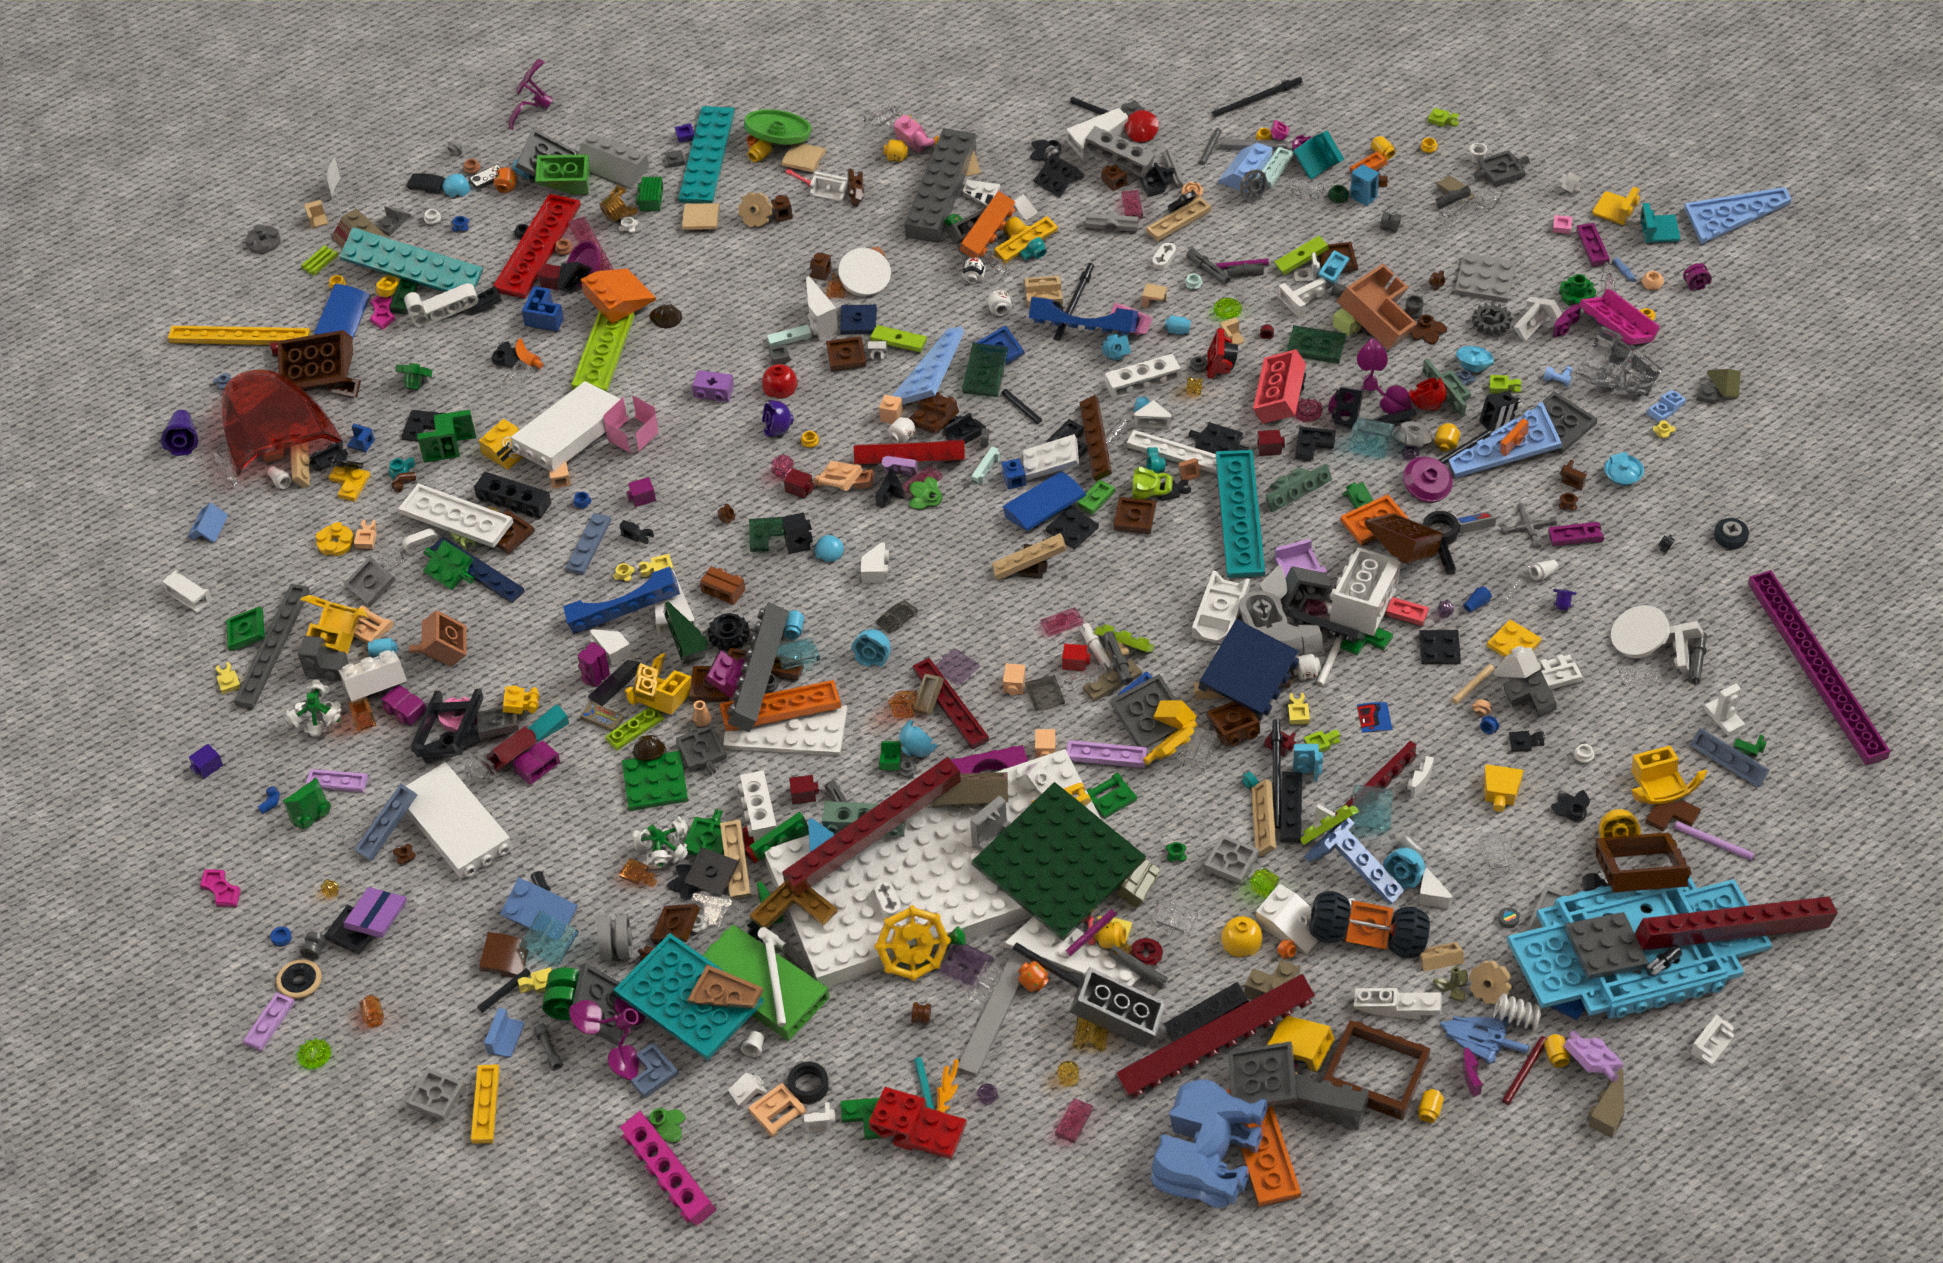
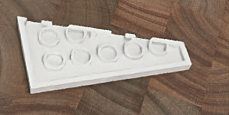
[723,705,848,756]
[1005,917,1140,987]

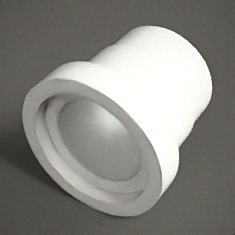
[1470,143,1487,164]
[741,1031,764,1058]

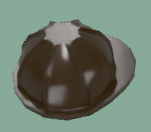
[650,304,682,329]
[633,735,666,760]

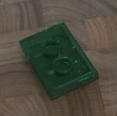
[1286,325,1346,364]
[962,343,1008,397]

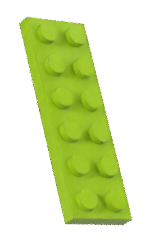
[571,311,635,392]

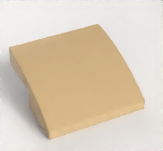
[782,143,826,172]
[682,203,720,230]
[1025,276,1063,307]

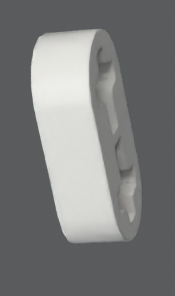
[1152,243,1176,270]
[402,529,439,554]
[875,881,901,918]

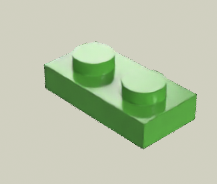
[1078,480,1115,515]

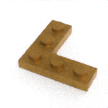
[749,882,838,928]

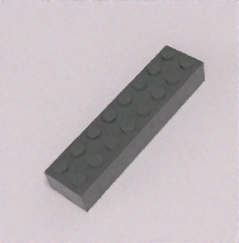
[904,128,977,243]

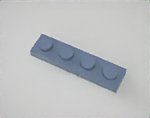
[566,513,611,575]
[1690,728,1770,787]
[354,783,418,861]

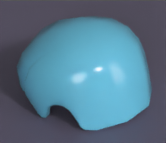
[442,174,471,198]
[814,535,844,562]

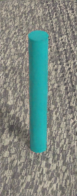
[914,1057,935,1110]

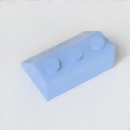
[1218,143,1272,193]

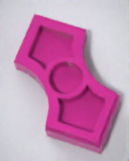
[370,295,395,330]
[200,869,241,907]

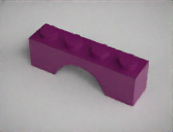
[951,745,1028,774]

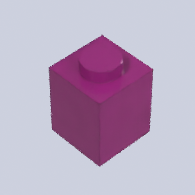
[626,477,656,507]

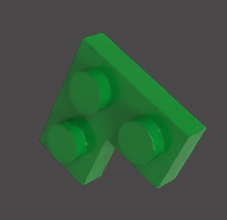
[1340,627,1393,656]
[841,1097,882,1140]

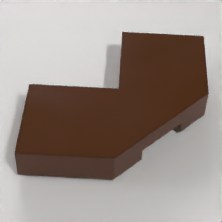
[1645,800,1701,832]

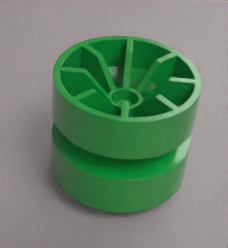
[542,967,580,1021]

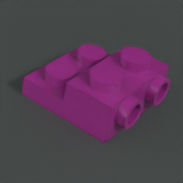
[704,651,746,699]

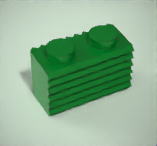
[636,176,664,211]

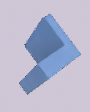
[187,502,228,543]
[484,1008,524,1058]

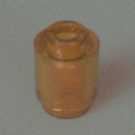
[359,995,384,1028]

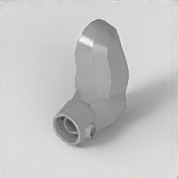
[1239,591,1323,656]

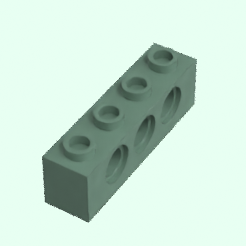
[822,801,906,837]

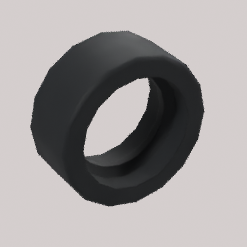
[1423,511,1459,545]
[787,1061,829,1104]

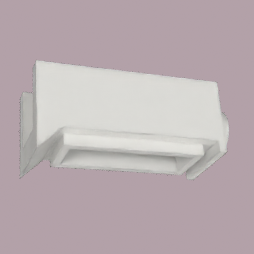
[162,570,213,613]

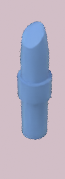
[1612,257,1637,282]

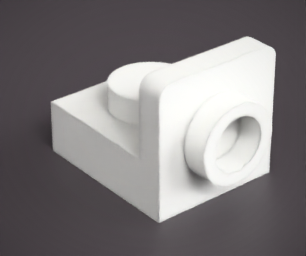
[804,1102,835,1133]

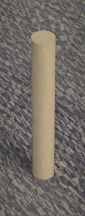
[1451,664,1495,705]

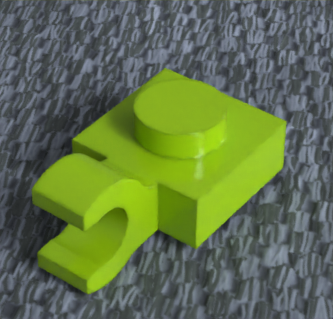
[1428,108,1459,127]
[1489,375,1521,393]
[1304,729,1341,752]

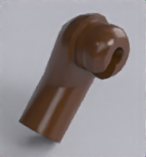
[392,472,416,492]

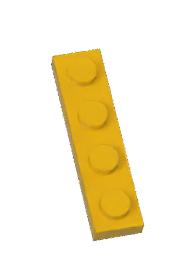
[471,1064,500,1144]

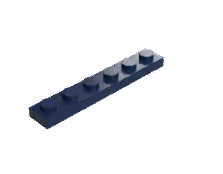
[430,537,525,603]

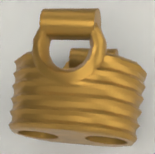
[599,185,638,222]

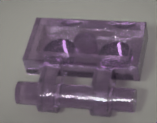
[940,944,993,987]

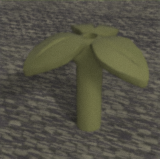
[1433,966,1468,1001]

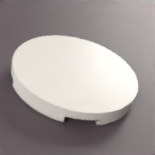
[838,248,891,297]
[1611,605,1670,658]

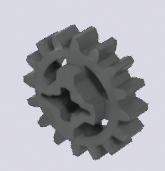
[1472,302,1512,336]

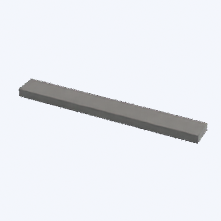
[957,950,1032,1077]

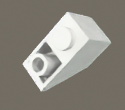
[861,542,889,583]
[589,629,632,666]

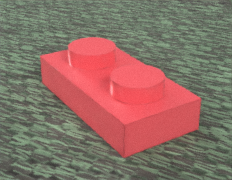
[1386,597,1429,626]

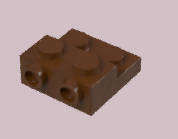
[909,392,959,433]
[1206,701,1260,746]

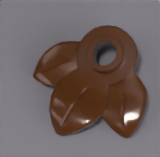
[1412,314,1447,344]

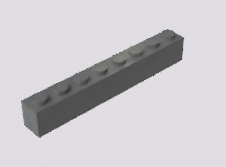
[727,602,789,732]

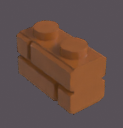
[700,567,745,605]

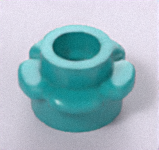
[1241,771,1259,789]

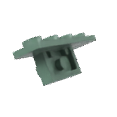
[1422,358,1471,417]
[1266,464,1332,512]

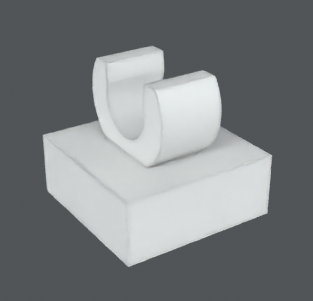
[868,341,887,360]

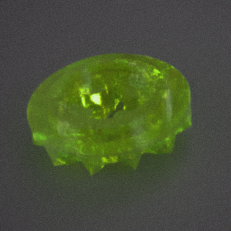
[1214,298,1242,320]
[297,1037,331,1069]

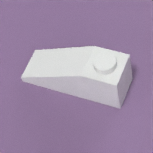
[1493,646,1541,678]

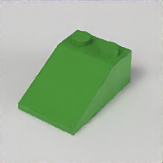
[535,154,591,194]

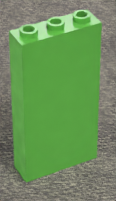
[703,924,829,1041]

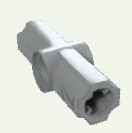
[1085,211,1139,233]

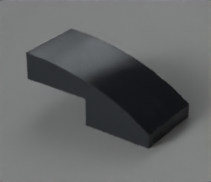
[406,173,445,193]

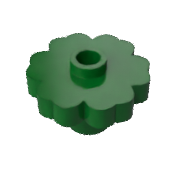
[1559,274,1596,306]
[395,363,433,390]

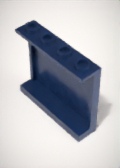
[1198,619,1300,721]

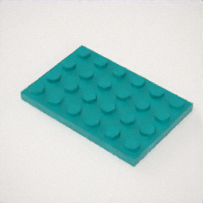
[613,933,764,1061]

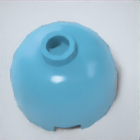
[851,629,891,667]
[899,719,938,758]
[1383,848,1425,890]

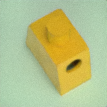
[1483,764,1524,812]

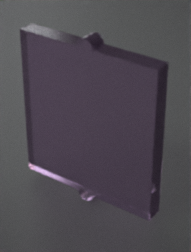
[935,648,980,686]

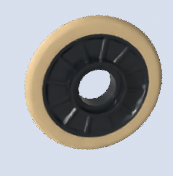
[276,959,322,999]

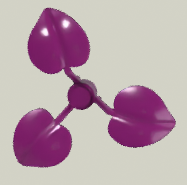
[509,58,553,130]
[1328,338,1413,417]
[569,997,646,1081]

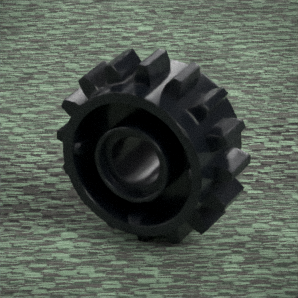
[707,613,750,651]

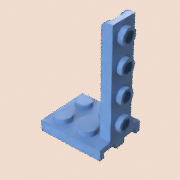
[1304,818,1405,904]

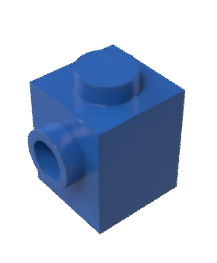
[1001,458,1026,490]

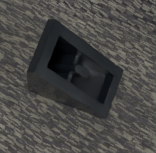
[558,262,592,294]

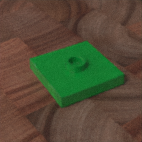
[226,606,265,651]

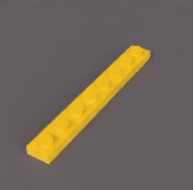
[168,326,311,345]

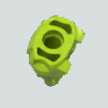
[1132,466,1173,500]

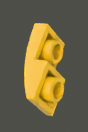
[634,663,658,698]

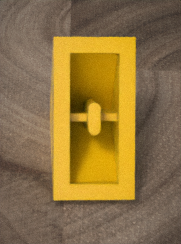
[1153,700,1197,730]

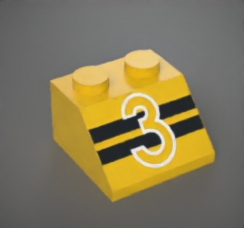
[478,418,523,470]

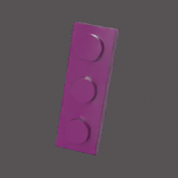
[1576,222,1610,267]

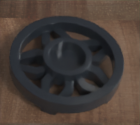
[1168,190,1197,213]

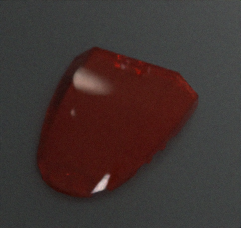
[222,370,343,476]

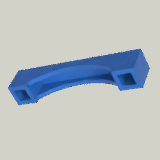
[1028,297,1138,335]
[563,566,680,633]

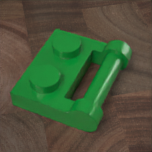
[1086,772,1137,819]

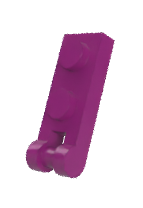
[1548,522,1605,547]

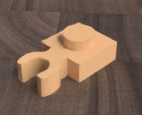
[354,520,377,549]

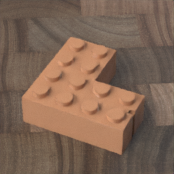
[1336,264,1417,350]

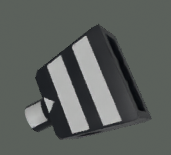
[1479,391,1522,432]

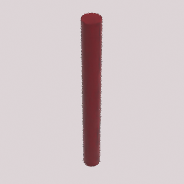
[1502,1036,1547,1106]

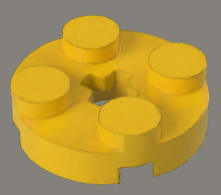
[316,522,354,556]

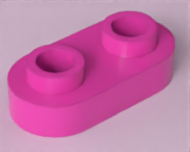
[1270,120,1289,141]

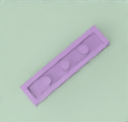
[1066,740,1147,768]

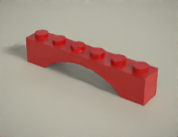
[853,440,965,464]

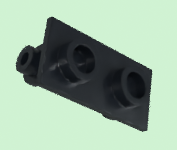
[309,441,348,471]

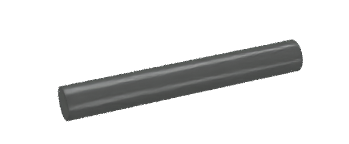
[1199,128,1222,166]

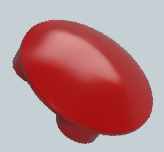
[1125,110,1159,142]

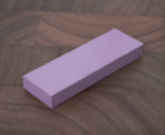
[305,769,368,793]
[243,992,295,1051]

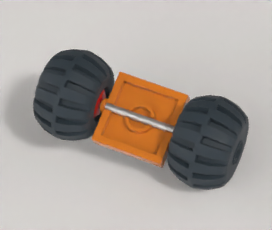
[1309,891,1430,958]

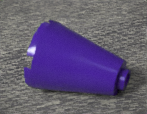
[161,409,198,456]

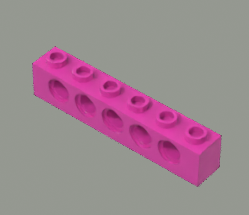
[620,1111,717,1226]

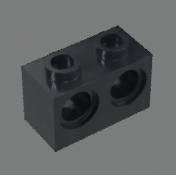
[1332,386,1364,427]

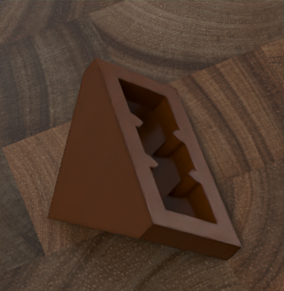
[327,377,361,398]

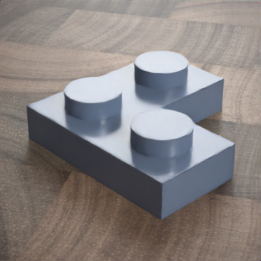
[631,1043,679,1099]

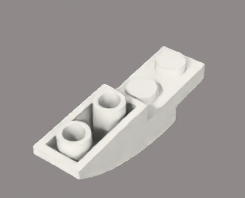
[1354,988,1442,1020]

